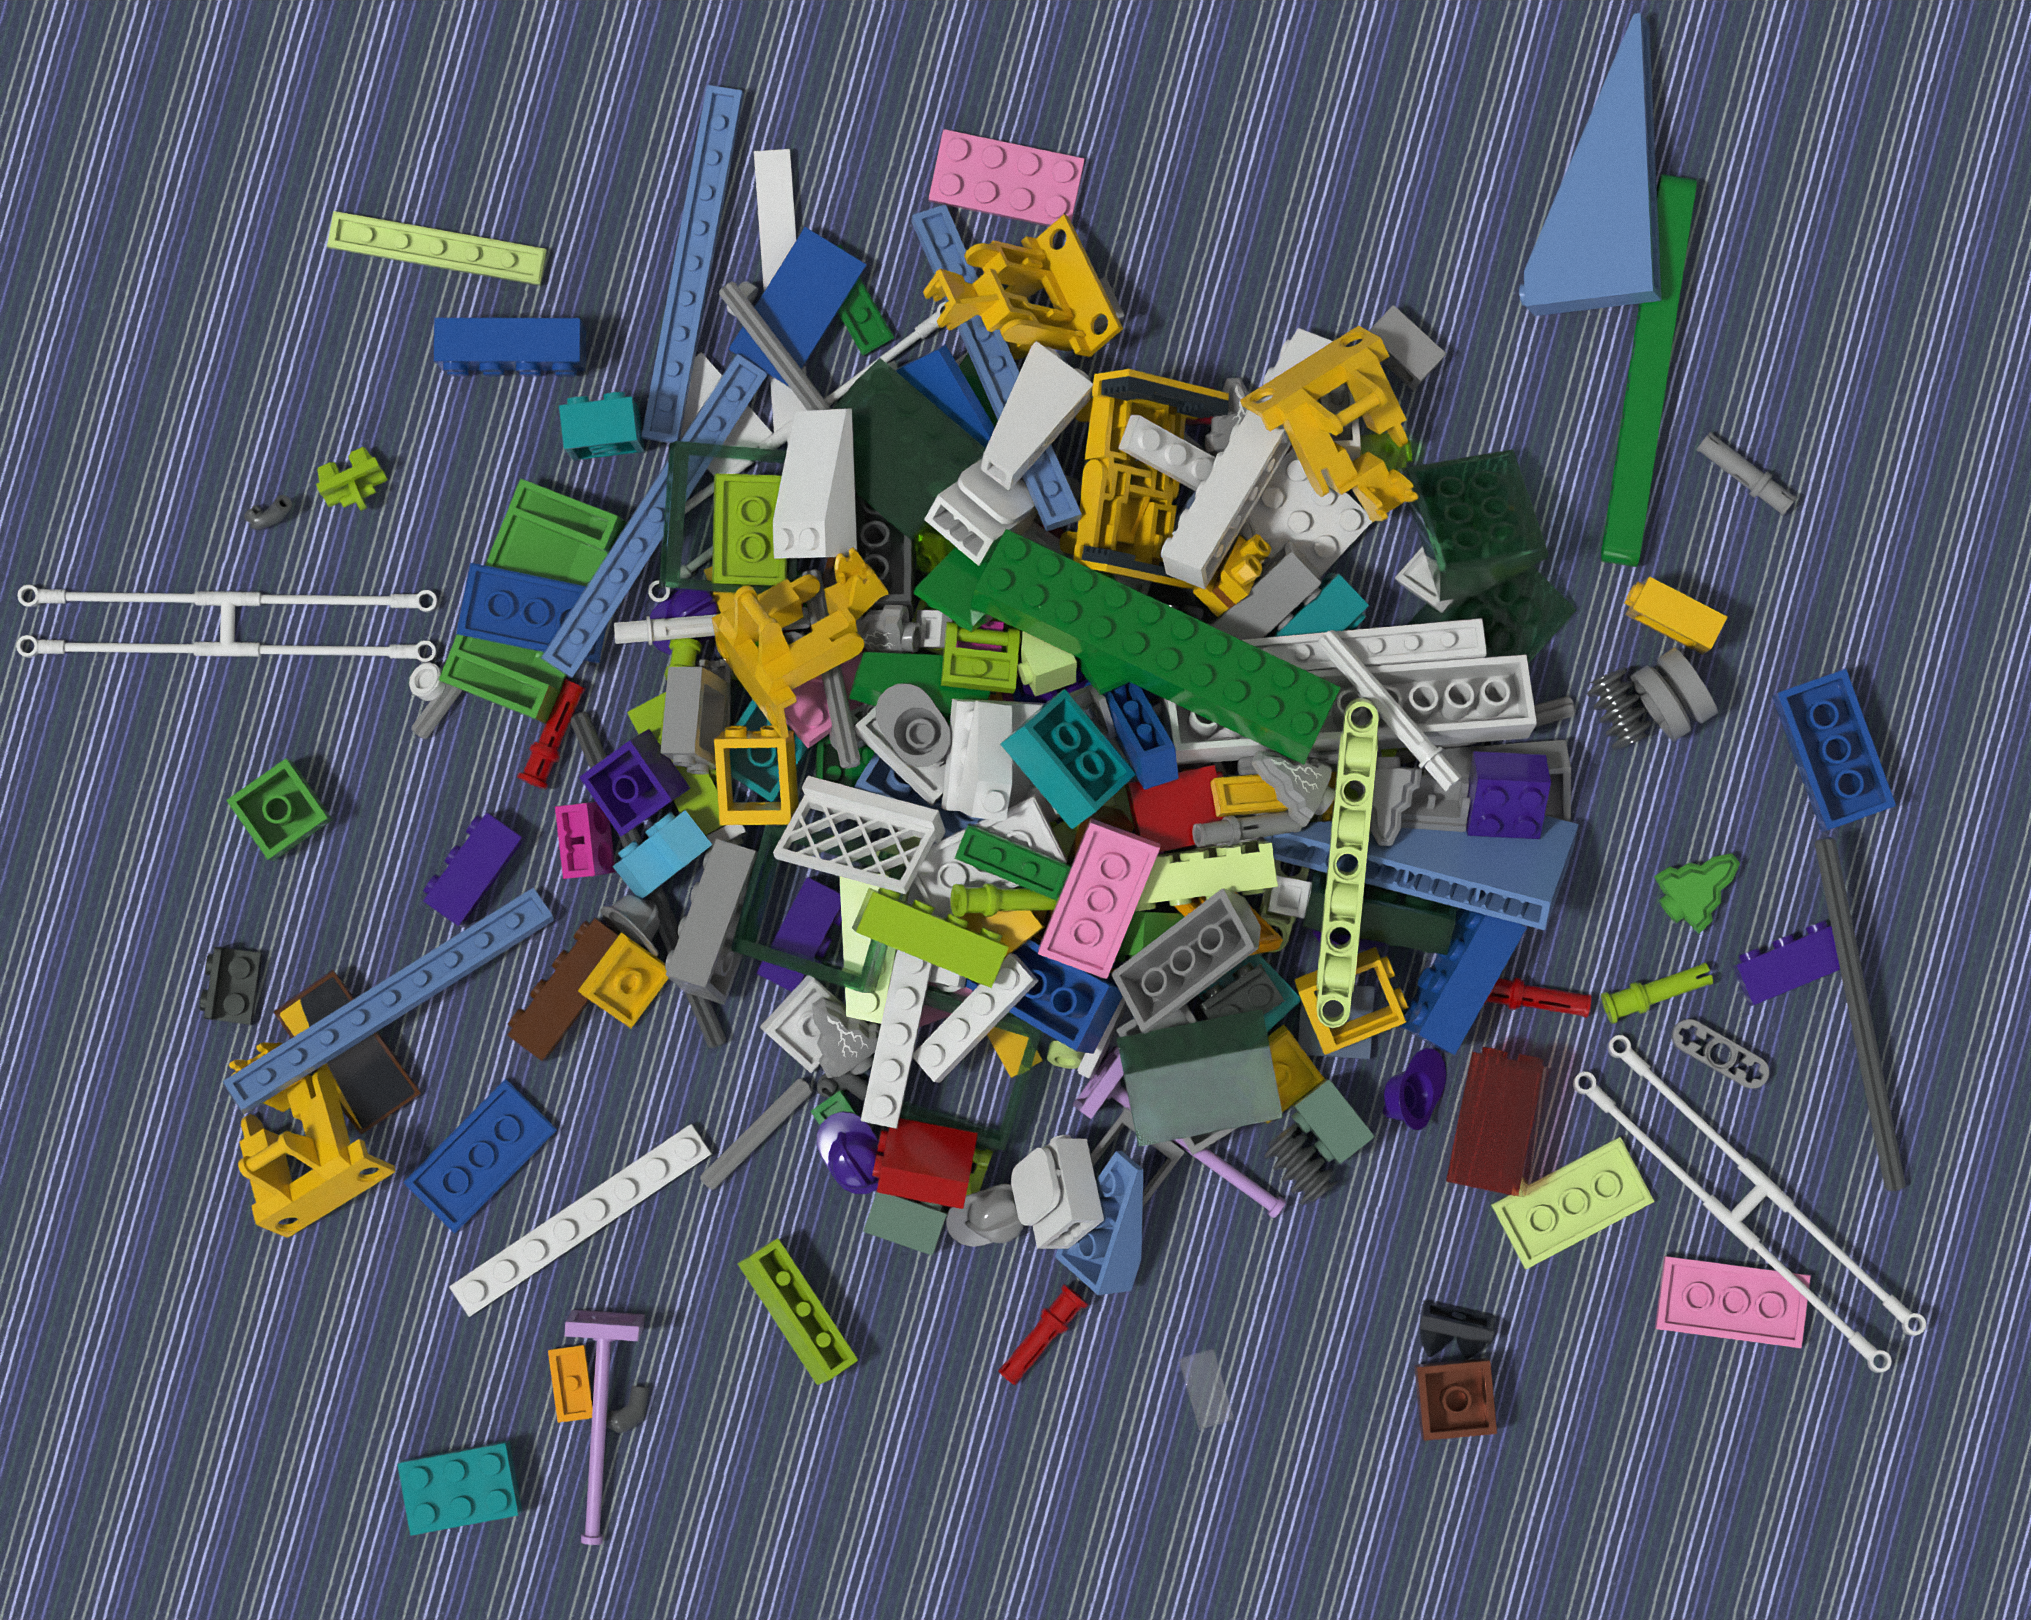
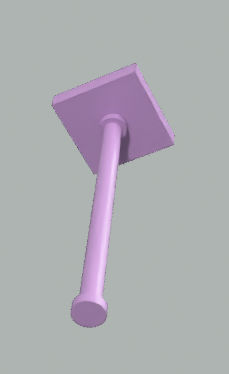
[1072,1046,1286,1218]
[565,1310,645,1545]

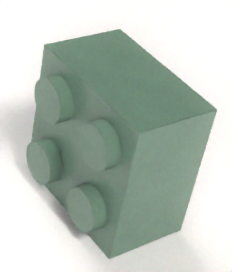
[1291,1079,1375,1164]
[863,1192,948,1256]

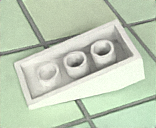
[773,409,857,559]

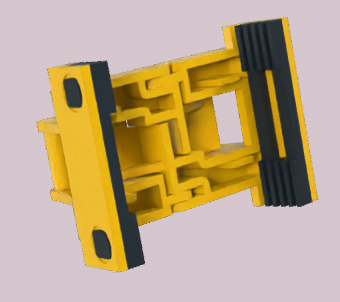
[1059,369,1229,589]

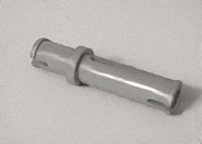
[1696,431,1797,516]
[1192,811,1302,847]

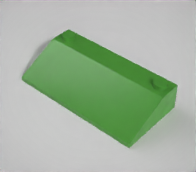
[439,478,627,724]

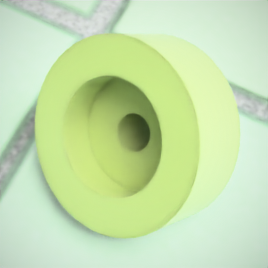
[1047,1040,1085,1069]

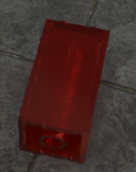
[1446,1047,1551,1197]

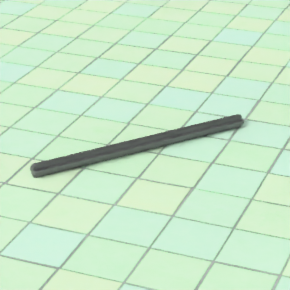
[571,712,726,1048]
[1815,837,1906,1191]

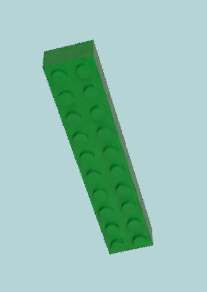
[970,529,1341,765]

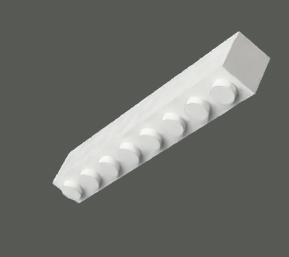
[1161,328,1333,589]

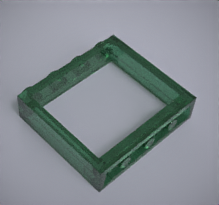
[659,441,801,595]
[730,825,907,993]
[900,985,1042,1152]

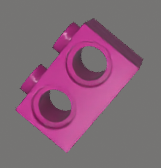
[555,802,616,879]

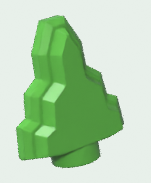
[1654,853,1740,934]

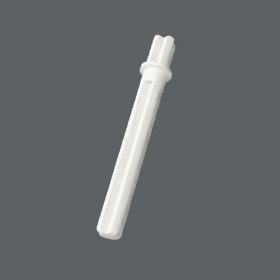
[614,607,810,645]
[1318,630,1462,791]

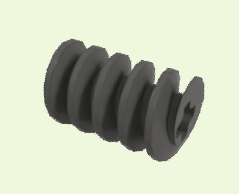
[1587,668,1651,750]
[1264,1122,1340,1205]

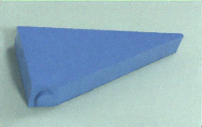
[1519,13,1662,316]
[1264,816,1579,930]

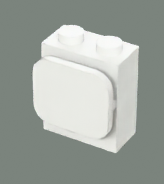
[924,458,1038,566]
[1011,1135,1104,1249]

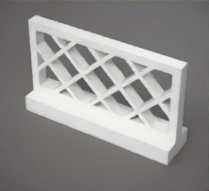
[773,776,946,894]

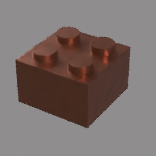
[1414,1358,1497,1441]

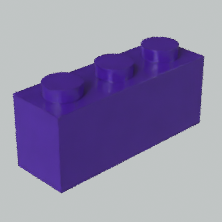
[423,812,525,927]
[756,877,842,992]
[1732,920,1840,1006]

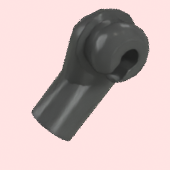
[244,495,292,531]
[817,1071,868,1101]
[606,1385,650,1433]

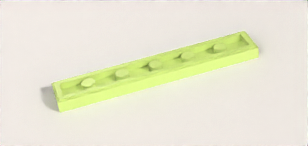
[327,211,547,286]

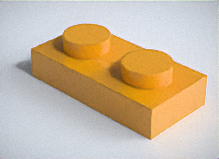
[548,1345,593,1423]

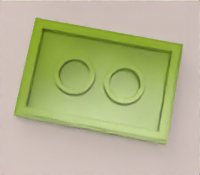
[712,473,787,586]

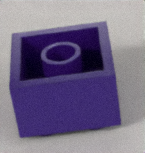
[579,729,691,837]
[1466,751,1551,839]

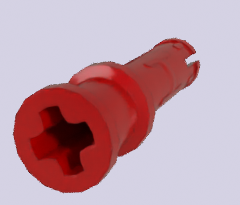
[517,680,585,790]
[1484,977,1591,1018]
[998,1284,1089,1386]

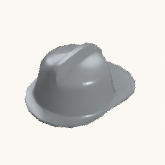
[875,684,951,767]
[600,895,660,956]
[946,1183,1025,1247]

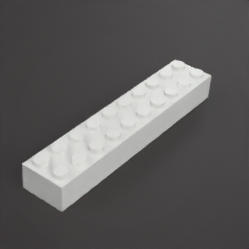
[1160,655,1537,765]

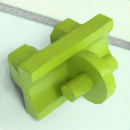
[316,447,388,511]

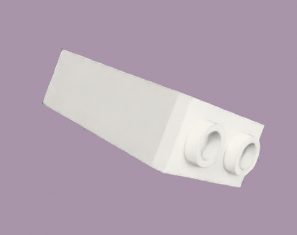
[981,341,1093,491]

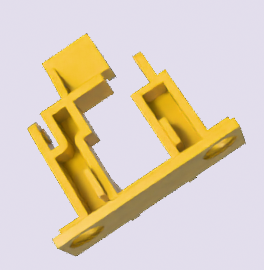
[923,214,1123,359]
[1240,325,1418,522]
[711,547,888,739]
[229,1042,396,1238]

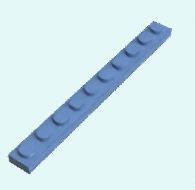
[641,85,744,445]
[911,204,1082,532]
[540,354,767,678]
[223,888,554,1115]

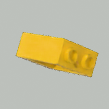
[1624,576,1727,655]
[714,725,799,825]
[1294,947,1408,1055]

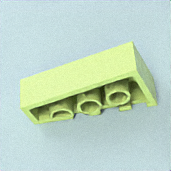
[1135,839,1278,911]
[839,865,910,1024]

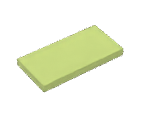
[1491,1137,1655,1269]

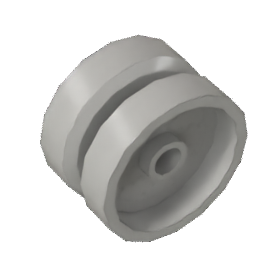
[1630,647,1718,742]

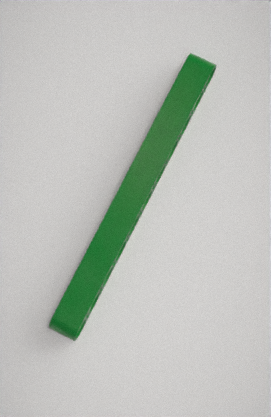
[1601,174,1697,567]

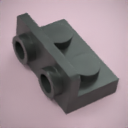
[200,947,263,1025]
[1199,962,1285,1042]

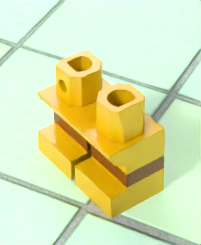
[1193,534,1271,617]

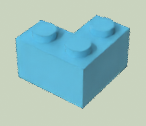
[613,810,712,899]

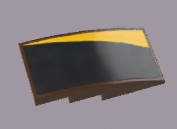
[273,970,421,1135]

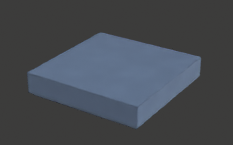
[1298,985,1375,1059]

